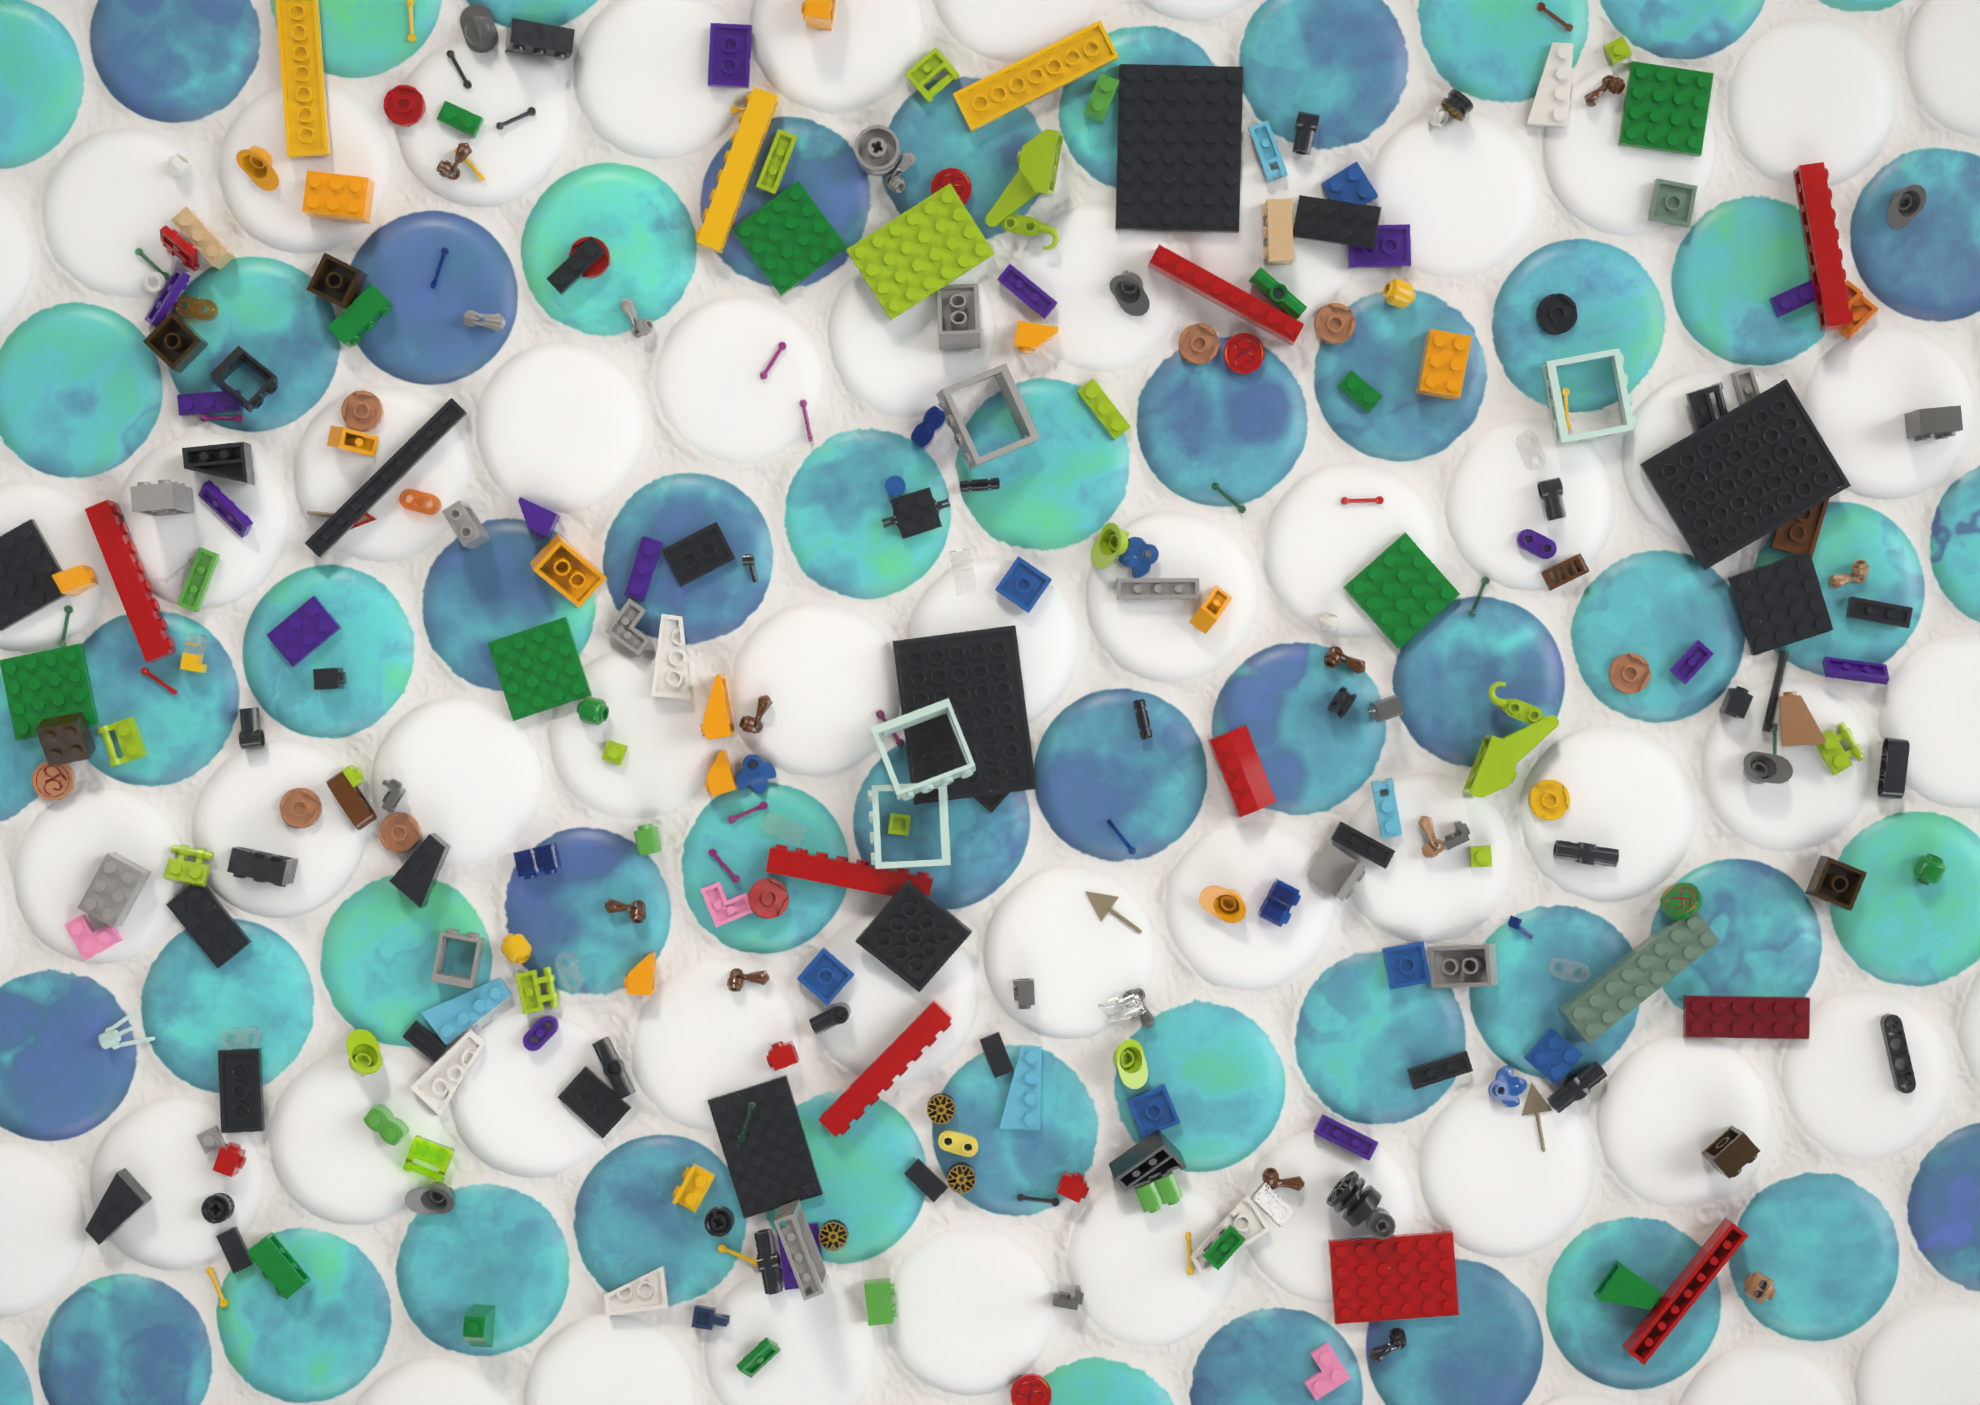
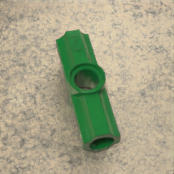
[1248,267,1307,320]

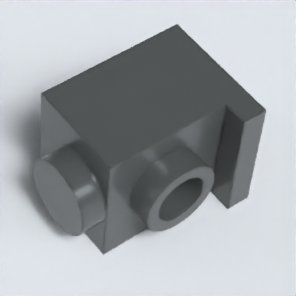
[1013,978,1035,1009]

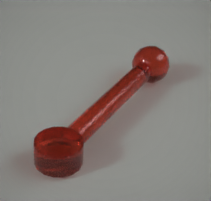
[1536,2,1573,32]

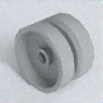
[854,125,901,176]

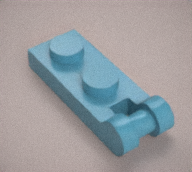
[1248,120,1288,183]
[1371,778,1402,838]

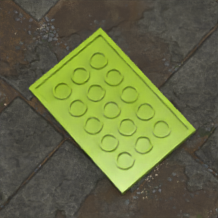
[846,184,995,321]

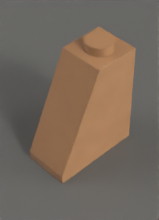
[1779,691,1826,746]

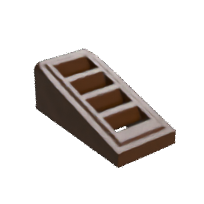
[1540,553,1589,591]

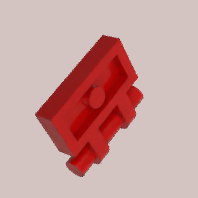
[160,225,200,271]

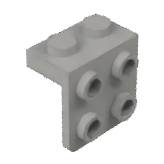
[1307,844,1366,901]

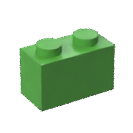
[1084,73,1119,125]
[864,1277,897,1326]

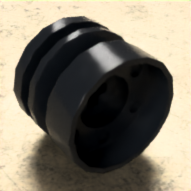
[1326,1170,1382,1227]

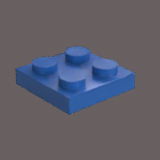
[1321,161,1378,205]
[995,556,1052,614]
[1382,941,1431,990]
[796,947,855,1006]
[1524,1027,1584,1086]
[1126,1084,1181,1139]

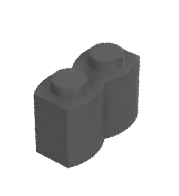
[1368,695,1404,723]

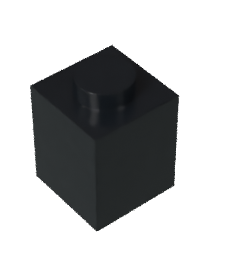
[313,668,347,690]
[1719,686,1754,719]

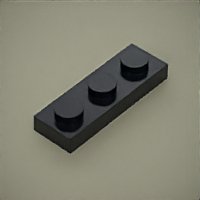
[547,237,607,295]
[1846,596,1913,628]
[1330,821,1395,869]
[1407,1050,1473,1090]

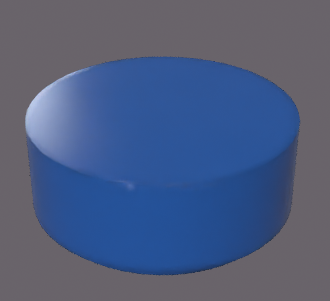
[885,476,906,497]

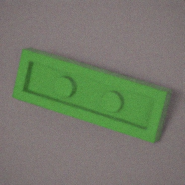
[177,547,220,612]

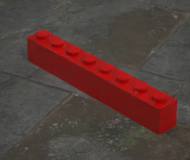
[1793,162,1853,332]
[1148,244,1304,346]
[85,500,176,663]
[766,844,933,896]
[818,999,952,1137]
[1622,1217,1749,1365]

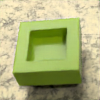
[1603,36,1632,66]
[601,740,628,766]
[342,765,365,787]
[888,813,911,836]
[1469,845,1492,867]

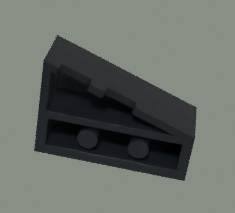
[505,18,575,60]
[182,442,255,485]
[389,833,451,908]
[227,846,298,887]
[1109,1129,1187,1191]
[85,1168,153,1245]

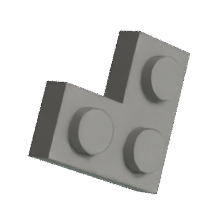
[605,598,652,656]

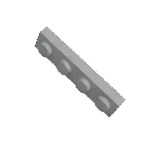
[1116,578,1199,600]

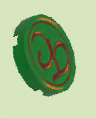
[1660,882,1702,920]

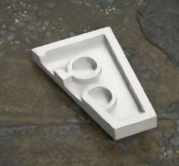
[604,1266,669,1316]

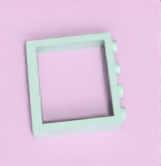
[1541,348,1636,445]
[871,698,976,801]
[868,783,951,869]

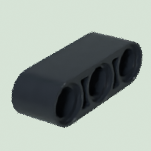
[1877,737,1910,799]

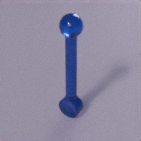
[430,247,449,289]
[1106,819,1136,855]

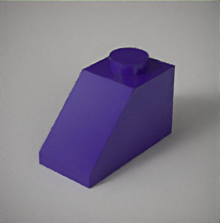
[518,497,561,539]

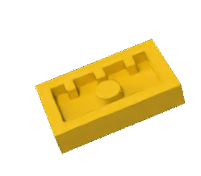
[671,1163,716,1212]

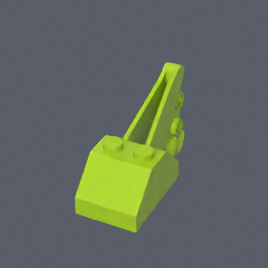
[985,129,1064,250]
[1462,681,1559,798]

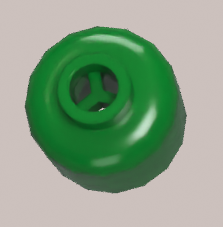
[577,697,609,726]
[1913,853,1946,886]

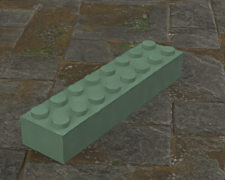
[1558,912,1720,1044]

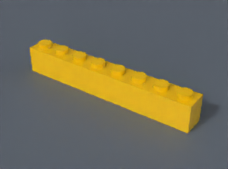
[695,87,779,254]

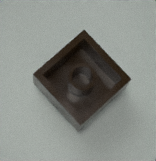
[306,252,368,309]
[143,312,209,373]
[36,712,96,767]
[1805,855,1867,911]
[1702,1126,1760,1179]

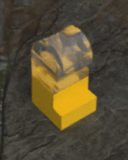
[180,633,208,673]

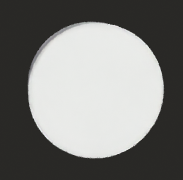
[143,271,166,293]

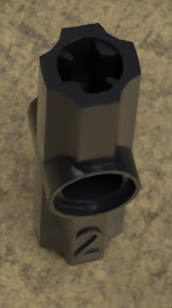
[1553,840,1619,867]
[592,1036,636,1100]
[1546,1061,1607,1113]
[754,1229,783,1295]

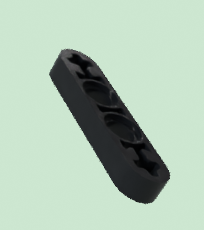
[1880,1013,1916,1094]

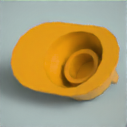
[236,145,279,191]
[1199,886,1246,923]

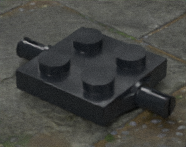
[882,487,951,539]

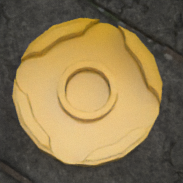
[1528,780,1570,820]

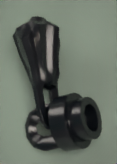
[1369,1328,1407,1362]

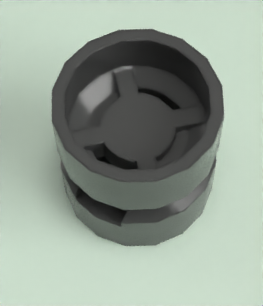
[1365,1207,1396,1240]

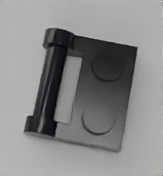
[1686,382,1728,431]

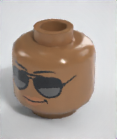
[1742,1272,1776,1303]

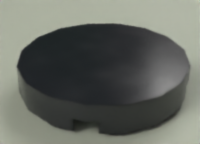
[1535,293,1578,335]

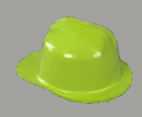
[1091,523,1129,569]
[346,1029,382,1077]
[1113,1039,1148,1089]

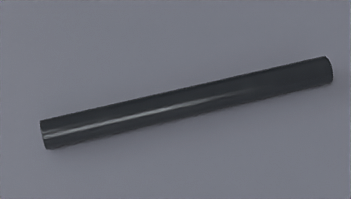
[1762,650,1789,733]

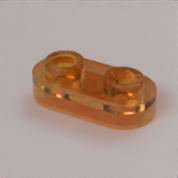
[175,296,218,321]
[399,489,441,515]

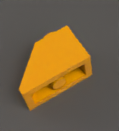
[1014,321,1059,354]
[326,425,379,457]
[52,565,98,596]
[1189,586,1232,634]
[704,750,738,797]
[624,952,656,995]

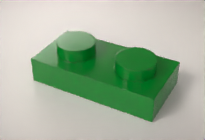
[437,101,484,138]
[1337,370,1383,413]
[1202,1224,1246,1270]
[736,1337,781,1378]

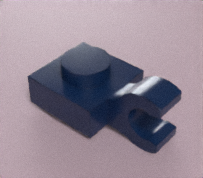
[691,1305,730,1330]

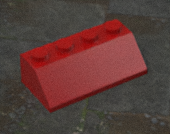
[1208,725,1276,817]

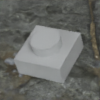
[196,1125,226,1154]

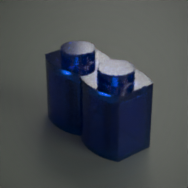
[911,406,946,450]
[513,843,561,880]
[1257,878,1301,927]

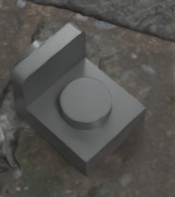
[381,778,406,812]
[1443,820,1470,850]
[1052,1285,1084,1310]

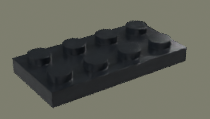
[1293,195,1382,249]
[166,885,252,968]
[218,1048,265,1133]

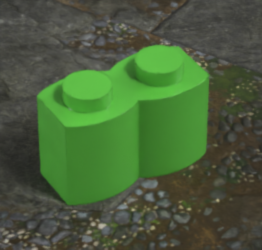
[634,823,662,856]
[363,1104,410,1146]
[1134,1171,1182,1213]

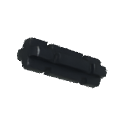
[959,478,1000,492]
[1133,699,1153,739]

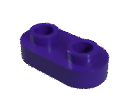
[1516,529,1557,559]
[523,1015,559,1051]

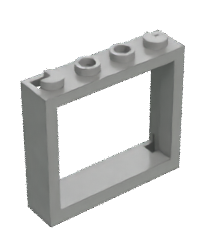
[936,363,1040,470]
[774,1199,829,1301]

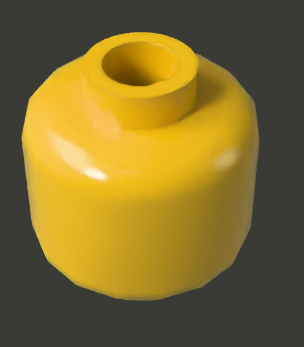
[1383,279,1415,309]
[501,933,532,965]

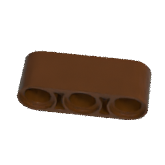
[326,771,377,831]

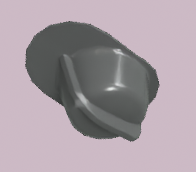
[460,4,498,53]
[1887,184,1927,230]
[1109,270,1150,316]
[1743,751,1793,784]
[405,1181,454,1214]

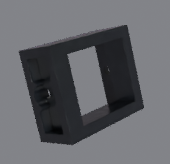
[210,345,278,413]

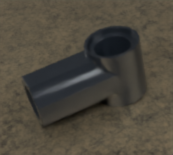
[1292,111,1319,155]
[1537,477,1566,521]
[239,708,265,749]
[809,1002,851,1035]

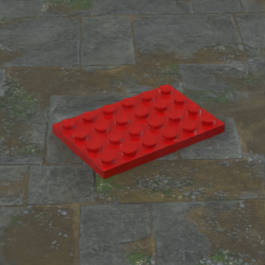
[1328,1231,1459,1324]

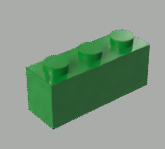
[328,284,394,348]
[247,1232,311,1300]

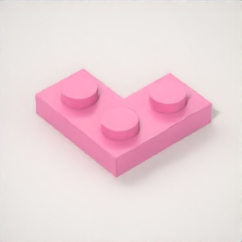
[700,881,752,927]
[64,914,123,961]
[1304,1342,1351,1401]

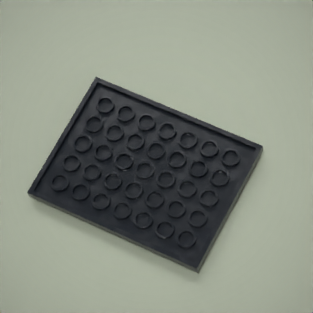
[1115,64,1243,233]
[1639,379,1851,571]
[893,625,1036,805]

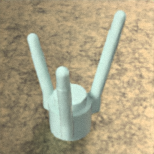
[98,1012,155,1050]

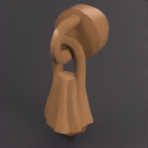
[1828,560,1869,589]
[1418,816,1444,858]

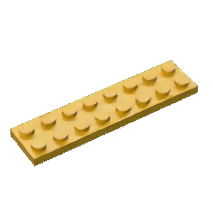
[275,0,330,159]
[953,20,1119,132]

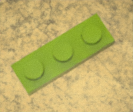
[756,129,798,195]
[1077,378,1131,440]

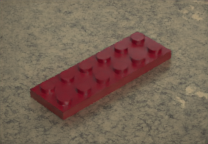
[1683,995,1810,1039]

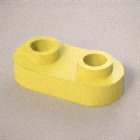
[938,1129,978,1157]

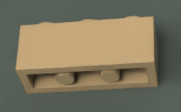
[1262,198,1294,265]
[171,206,235,270]

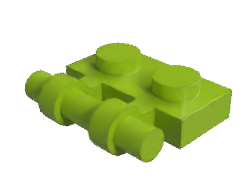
[1814,722,1865,775]
[163,844,214,887]
[515,966,559,1014]

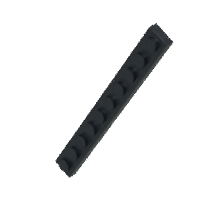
[305,398,467,558]

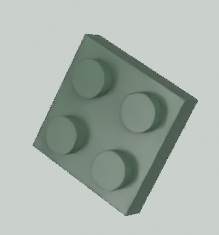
[1647,178,1698,228]

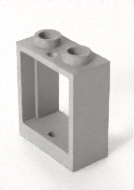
[442,500,491,550]
[431,928,485,989]

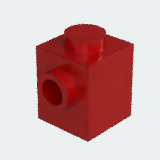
[766,1041,800,1071]
[212,1142,246,1177]
[1056,1170,1089,1203]

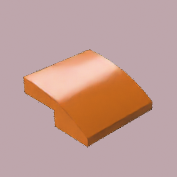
[1836,280,1879,341]

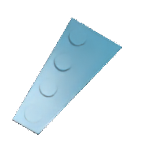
[421,978,512,1045]
[999,1046,1042,1130]

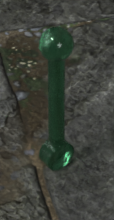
[135,248,170,280]
[1211,482,1246,514]
[1468,577,1490,617]
[58,605,74,647]
[1771,723,1778,755]
[738,1101,756,1143]

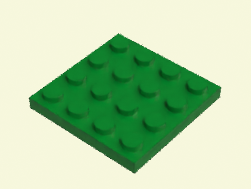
[1618,61,1714,157]
[732,181,847,297]
[1343,532,1460,649]
[487,617,592,721]
[0,643,99,741]

